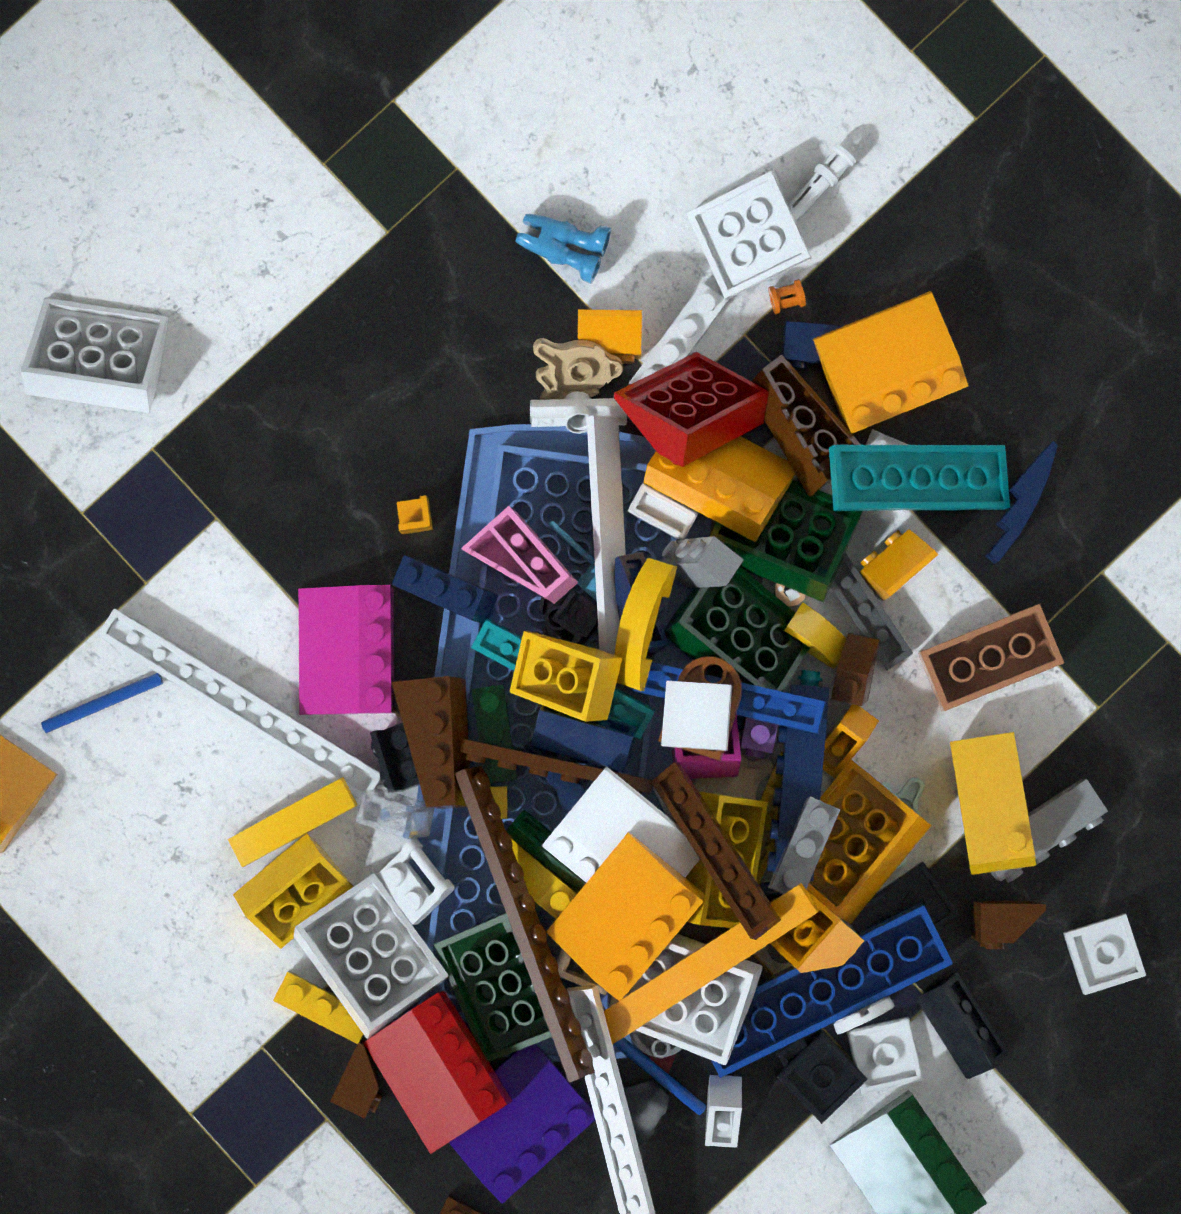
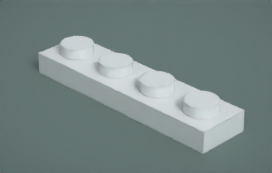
[629,282,728,385]

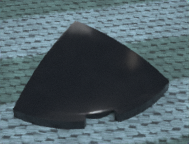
[539,589,598,645]
[623,1078,669,1147]

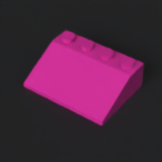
[298,585,395,715]

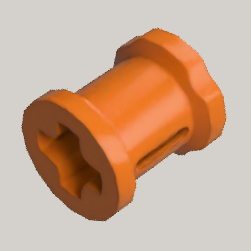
[768,279,806,314]

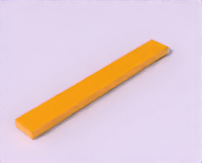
[604,883,820,1045]

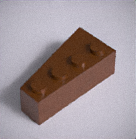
[751,355,861,497]
[391,676,470,809]

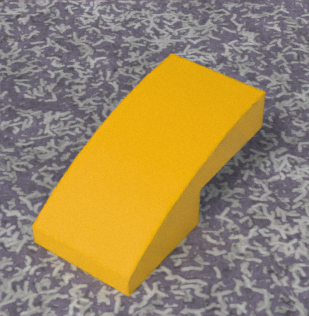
[784,602,846,669]

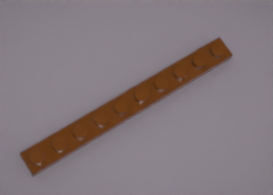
[455,766,595,1083]

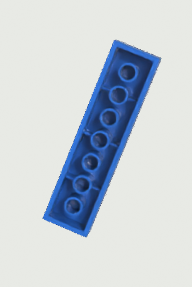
[711,903,953,1078]

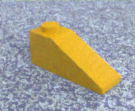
[511,838,578,919]

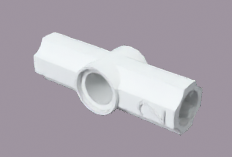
[530,391,627,434]

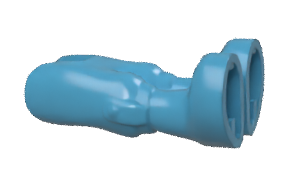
[515,214,612,284]

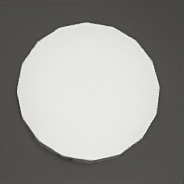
[833,996,895,1035]

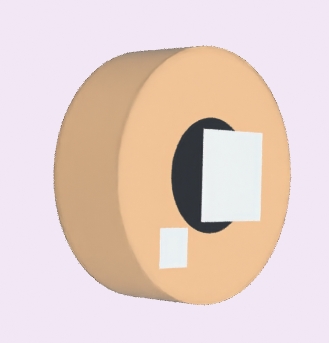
[774,583,806,607]

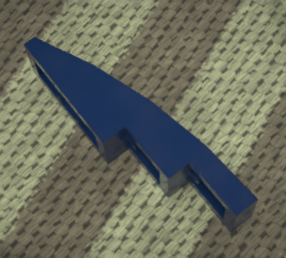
[985,441,1058,564]

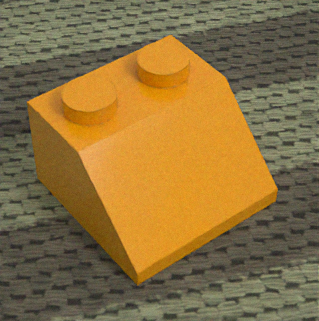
[578,309,642,364]
[859,529,938,601]

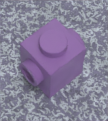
[740,717,778,759]

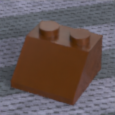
[971,901,1046,949]

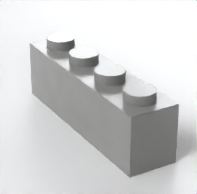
[991,779,1108,883]

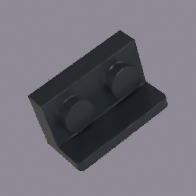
[370,723,420,793]

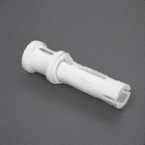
[788,144,856,224]

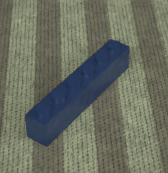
[767,684,830,882]

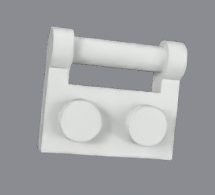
[376,838,455,925]

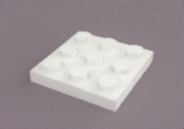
[686,171,812,299]

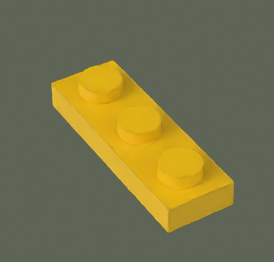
[273,971,364,1044]

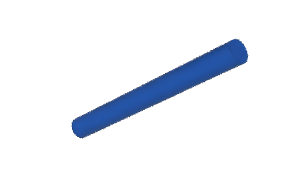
[41,673,163,733]
[613,1038,707,1115]

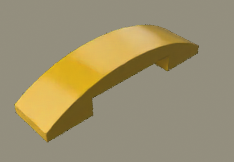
[614,558,678,691]

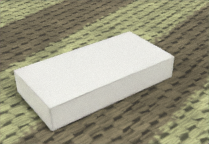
[627,483,698,540]

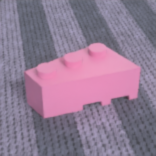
[461,506,578,604]

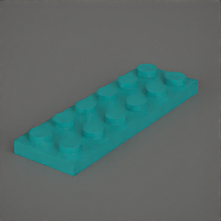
[829,445,1010,511]

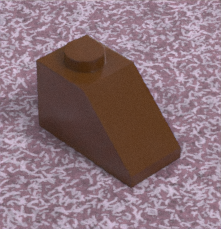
[831,633,880,706]
[330,1040,383,1119]

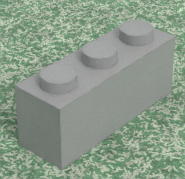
[662,536,743,588]
[768,796,840,894]

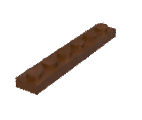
[459,738,653,795]
[651,762,781,940]

